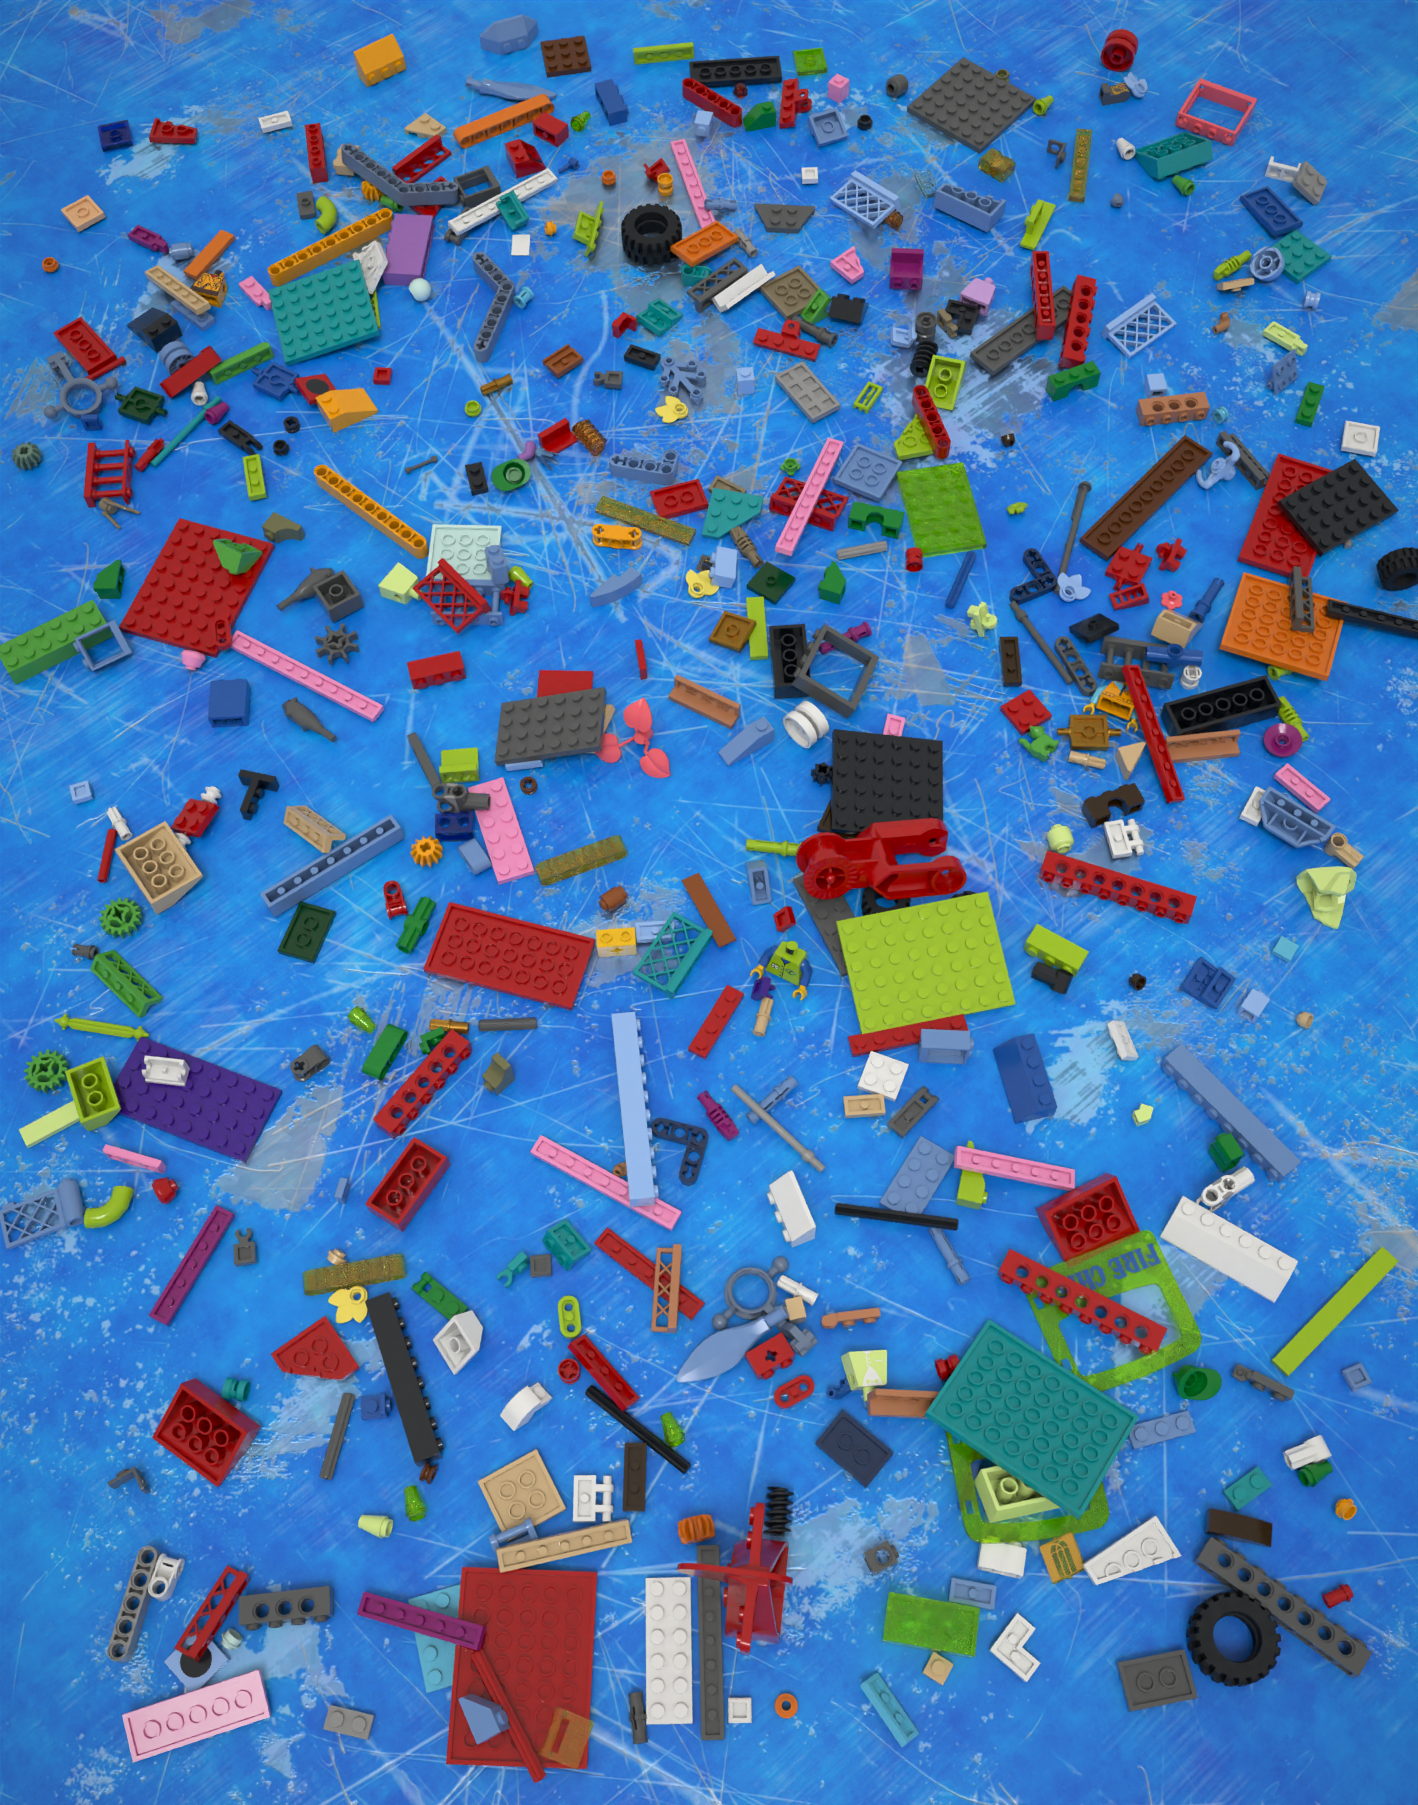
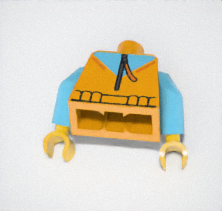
[1083,681,1139,735]

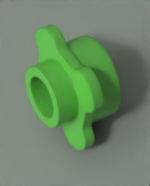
[780,458,801,476]

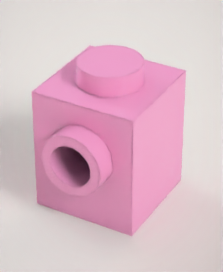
[828,74,850,103]

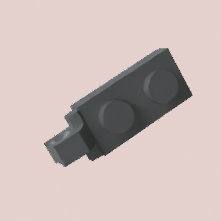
[1231,1364,1295,1402]

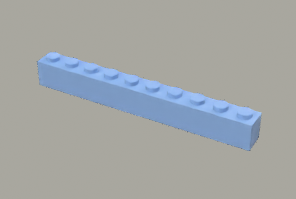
[611,1012,659,1207]

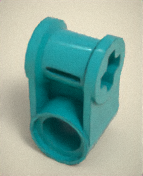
[681,264,712,287]

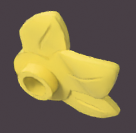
[655,396,688,423]
[686,569,719,598]
[328,1286,368,1323]

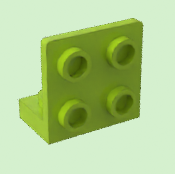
[439,747,479,783]

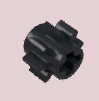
[811,762,832,786]

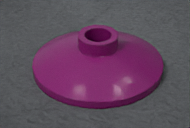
[1264,723,1302,757]

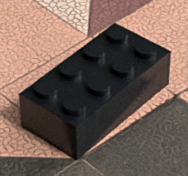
[769,624,810,699]

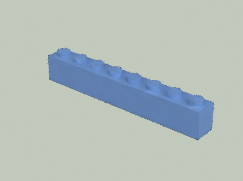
[260,814,404,918]
[1161,1044,1301,1183]

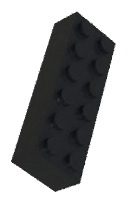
[1160,675,1282,744]

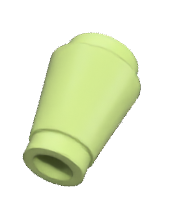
[358,1515,393,1539]

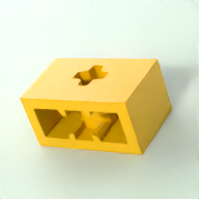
[596,927,637,957]

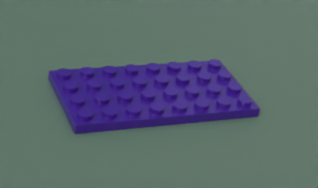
[114,1037,283,1164]

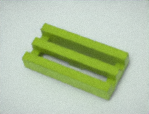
[853,381,883,414]

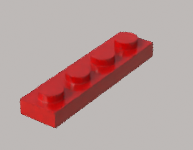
[688,985,744,1060]
[567,1334,640,1412]

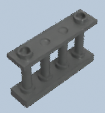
[1098,636,1175,689]

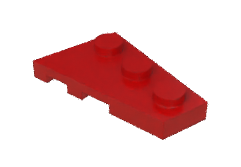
[149,118,198,144]

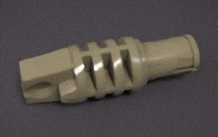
[730,526,764,568]

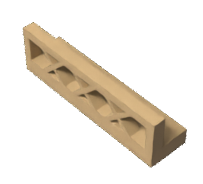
[283,805,346,853]

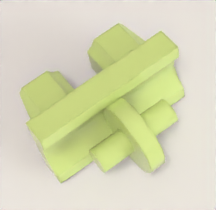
[967,602,998,637]

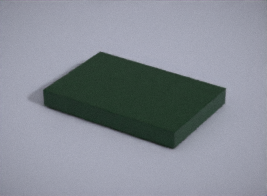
[278,901,336,964]

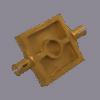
[1057,715,1121,751]

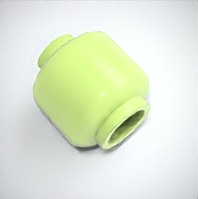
[1047,824,1074,854]

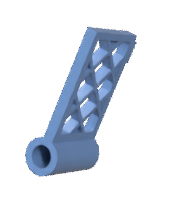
[0,1179,85,1250]

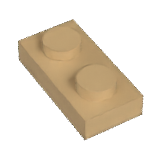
[843,1094,886,1118]

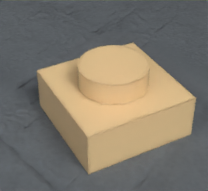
[922,1652,954,1686]

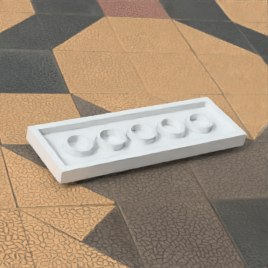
[646,1577,693,1725]

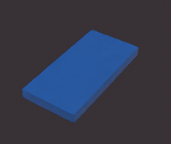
[1239,186,1303,237]

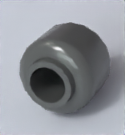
[886,74,909,98]

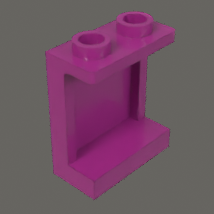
[889,248,924,290]

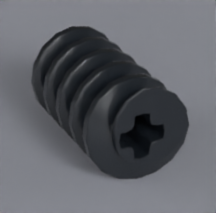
[910,340,939,378]
[763,1487,794,1536]

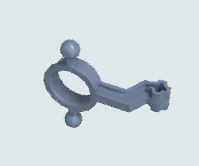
[44,351,118,419]
[712,1256,818,1357]

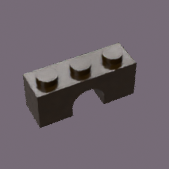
[1081,783,1145,829]

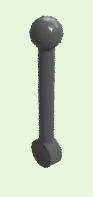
[405,456,438,473]

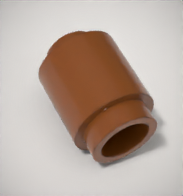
[599,885,628,912]

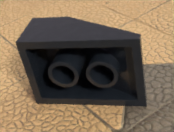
[127,307,183,353]

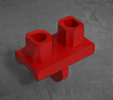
[1156,538,1187,572]
[500,579,530,616]

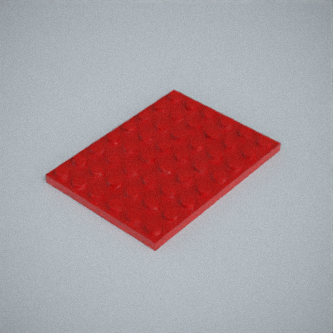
[119,518,275,658]
[446,1567,597,1769]

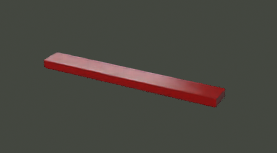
[1121,665,1185,803]

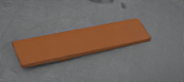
[682,873,736,948]

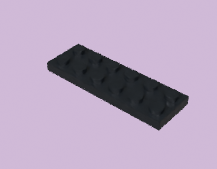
[689,56,782,87]

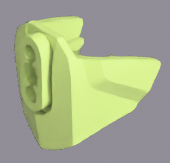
[1296,866,1357,929]

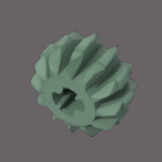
[11,441,42,471]

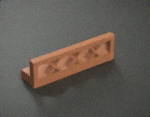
[668,675,740,730]
[1165,729,1240,763]
[651,1244,682,1333]
[867,1389,939,1419]

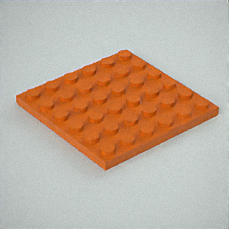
[1219,572,1347,681]

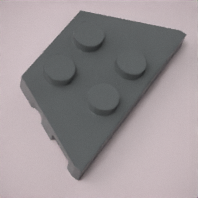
[754,203,815,234]

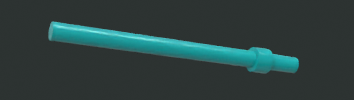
[150,396,222,468]

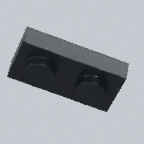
[624,344,661,370]
[465,462,489,496]

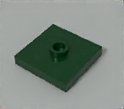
[747,561,795,605]

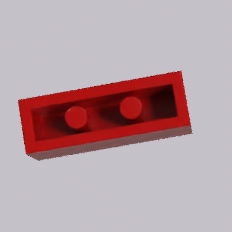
[407,651,466,690]

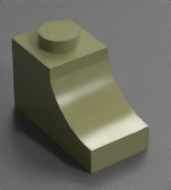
[262,512,305,544]
[482,1052,515,1096]

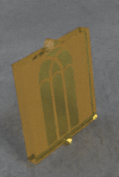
[1039,1532,1084,1584]

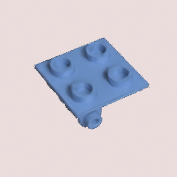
[1266,349,1298,395]

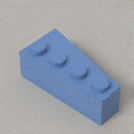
[933,183,1007,232]

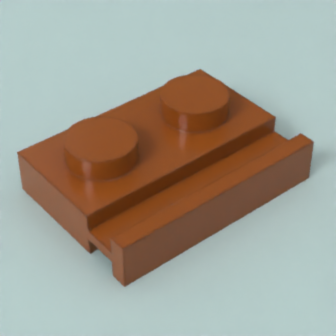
[542,344,583,378]

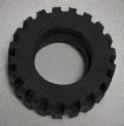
[621,203,682,266]
[1186,1591,1281,1687]

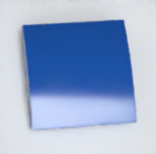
[1179,957,1236,1009]

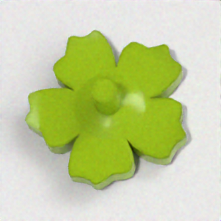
[1006,502,1028,515]

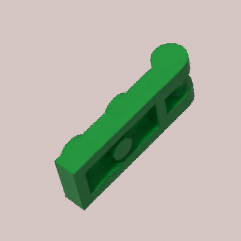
[411,1272,469,1321]

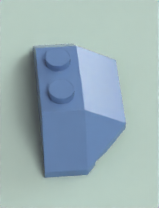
[479,14,538,55]
[1259,786,1336,848]

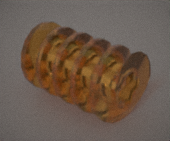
[572,419,607,456]

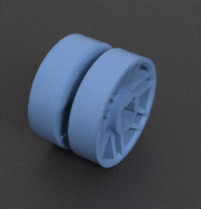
[159,341,194,375]

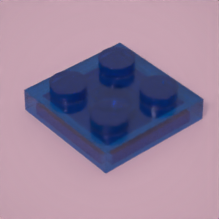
[98,120,134,152]

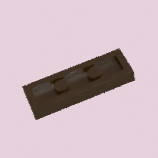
[999,637,1022,686]
[623,1443,647,1512]

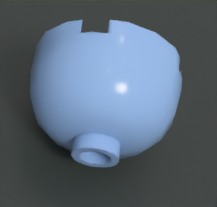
[1250,246,1285,282]

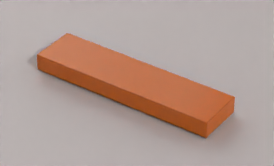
[184,229,235,280]

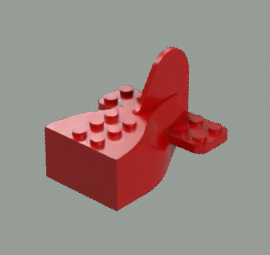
[677,1502,793,1655]

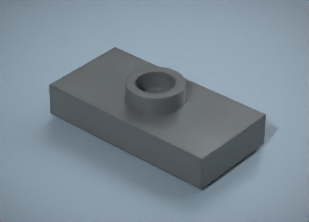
[296,191,316,220]

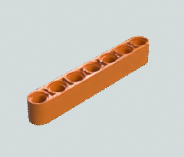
[453,94,554,148]

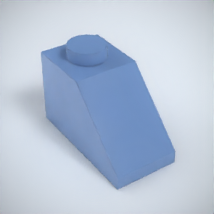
[745,859,772,905]
[458,1694,510,1745]

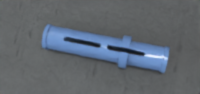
[746,1075,798,1125]
[928,1228,971,1286]

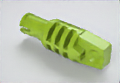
[1213,250,1252,281]
[1278,696,1310,743]

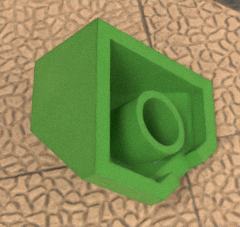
[213,539,262,575]

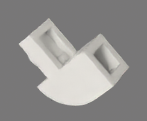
[500,1382,552,1431]

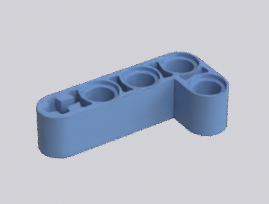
[609,449,679,485]

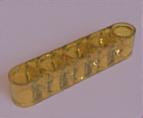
[535,835,628,886]
[302,1254,406,1296]

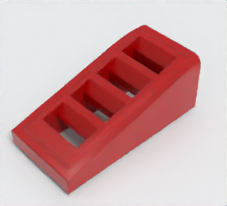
[1109,583,1150,610]

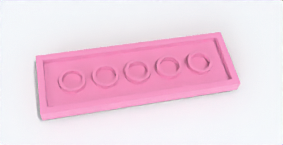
[468,777,535,885]
[122,1669,271,1762]

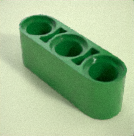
[362,1023,408,1081]

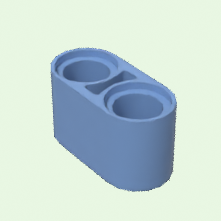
[457,838,492,876]

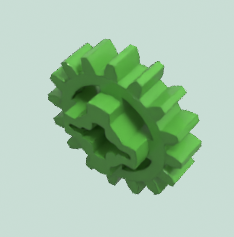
[99,897,143,938]
[24,1049,69,1093]

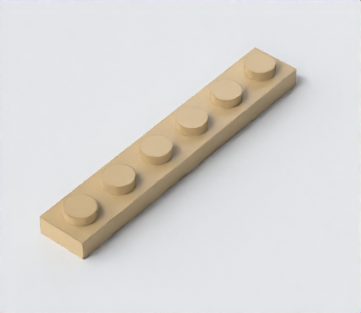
[145,265,211,315]
[496,1518,632,1573]

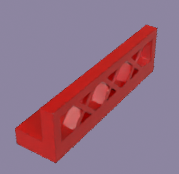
[392,134,452,183]
[174,1565,250,1663]

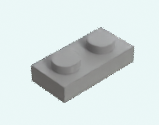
[323,1705,375,1740]

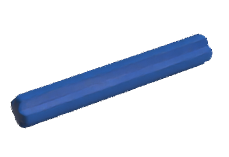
[945,551,977,609]

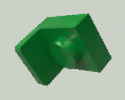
[419,1026,446,1055]

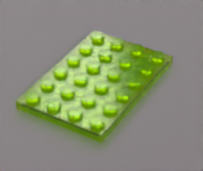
[896,462,987,558]

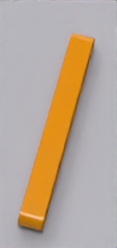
[268,208,394,286]
[314,465,429,559]

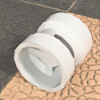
[1180,665,1202,690]

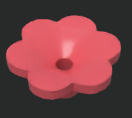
[1161,591,1182,610]

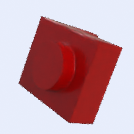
[643,158,671,183]
[612,312,637,339]

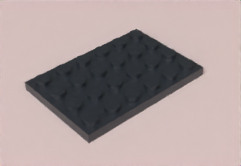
[1277,459,1399,557]

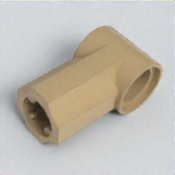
[1324,833,1364,869]

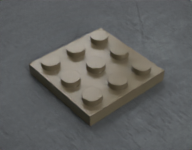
[759,266,820,320]

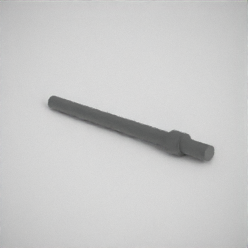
[1009,601,1074,685]

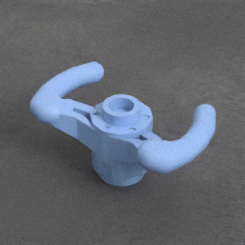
[1195,441,1240,489]

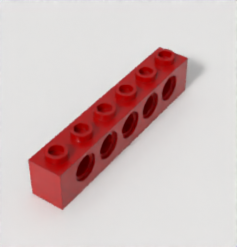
[1030,251,1056,340]
[1058,274,1098,369]
[373,1029,472,1140]

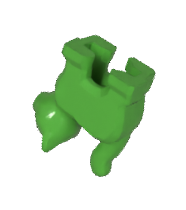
[1019,726,1060,763]

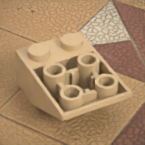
[1151,609,1203,649]

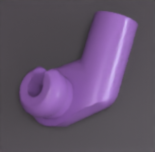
[517,441,536,461]

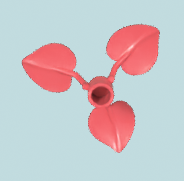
[595,698,671,778]

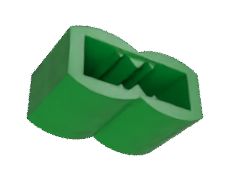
[1208,1132,1245,1173]

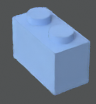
[709,546,737,589]

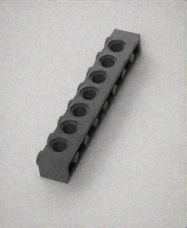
[1193,1537,1372,1678]

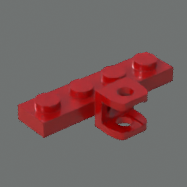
[779,78,812,129]
[753,319,821,362]

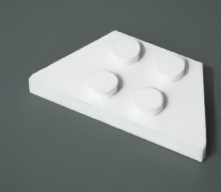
[352,240,388,294]

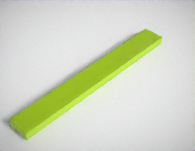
[1270,1246,1399,1377]

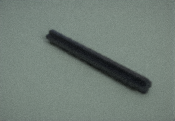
[835,1203,959,1231]
[585,1385,691,1474]

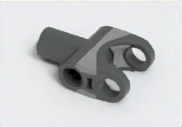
[432,783,491,817]

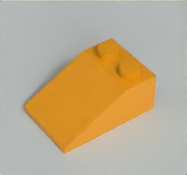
[315,388,378,433]

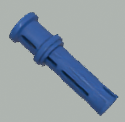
[1189,578,1224,623]

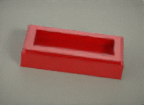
[635,639,648,680]

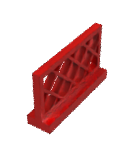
[769,476,849,532]
[413,558,491,634]

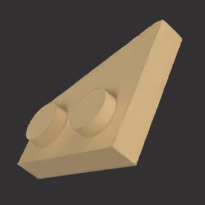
[404,113,447,139]

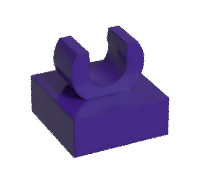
[751,976,776,1001]

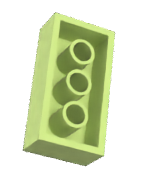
[974,1466,1060,1523]

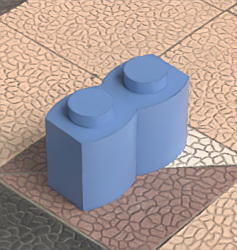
[485,545,509,585]

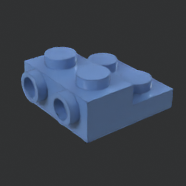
[807,108,848,147]

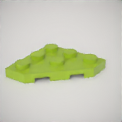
[893,414,934,460]

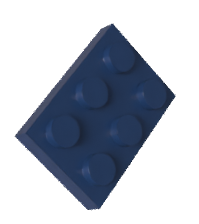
[815,1410,894,1489]

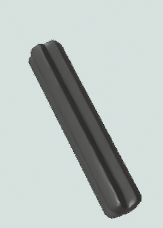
[478,1017,537,1031]

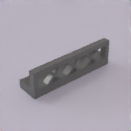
[687,258,748,313]
[1216,431,1270,491]
[1289,566,1315,633]

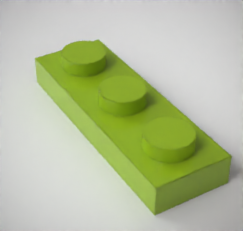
[242,454,267,501]

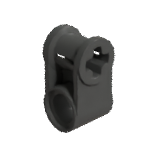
[290,1045,330,1082]

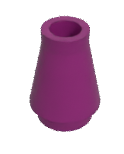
[204,402,229,424]

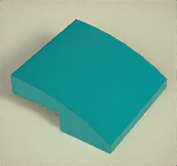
[636,298,683,336]

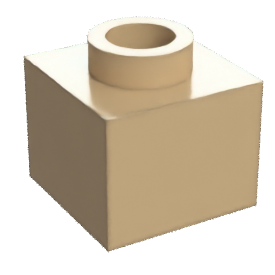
[784,1296,806,1324]

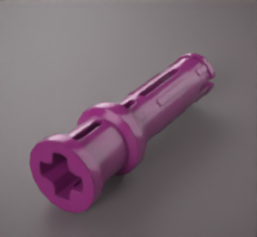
[818,621,872,655]

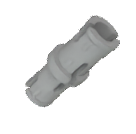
[734,229,758,258]

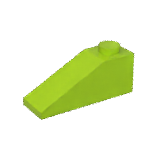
[955,1140,988,1210]

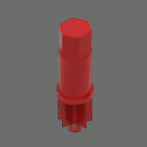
[134,438,164,472]

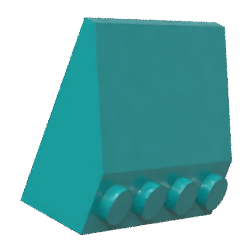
[1134,131,1213,180]

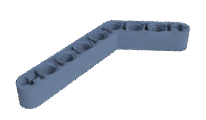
[341,143,458,206]
[472,252,516,363]

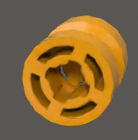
[657,173,673,196]

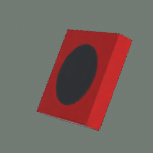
[294,374,336,405]

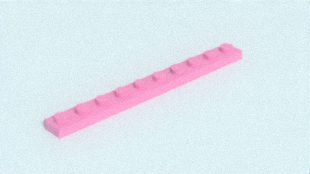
[775,438,844,556]
[230,630,384,723]

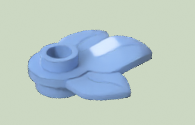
[1123,72,1148,98]
[1057,572,1091,602]

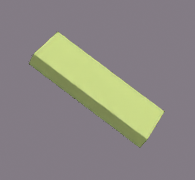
[19,1100,80,1148]

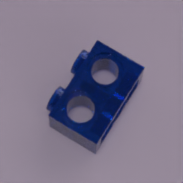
[435,811,475,842]

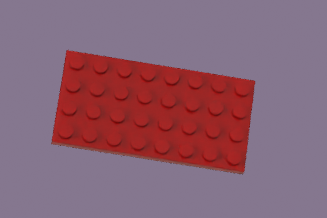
[1237,453,1333,577]
[423,902,596,1011]

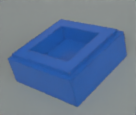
[81,414,103,430]

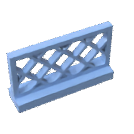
[830,170,901,229]
[1101,293,1177,359]

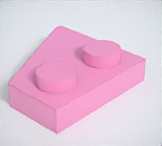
[830,246,864,284]

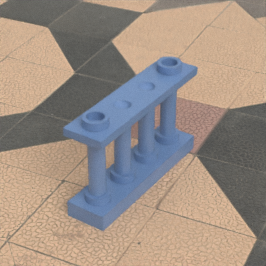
[431,579,506,626]

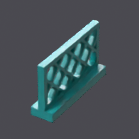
[633,912,713,1000]

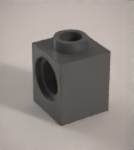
[863,1541,899,1577]

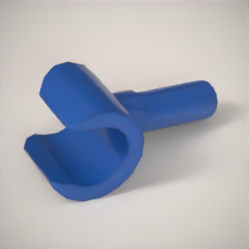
[558,158,580,174]

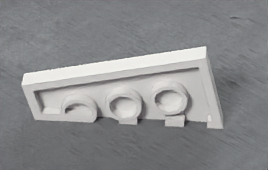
[1081,1516,1181,1585]

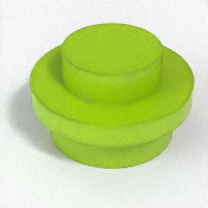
[465,400,481,417]

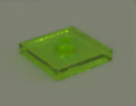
[793,47,827,76]

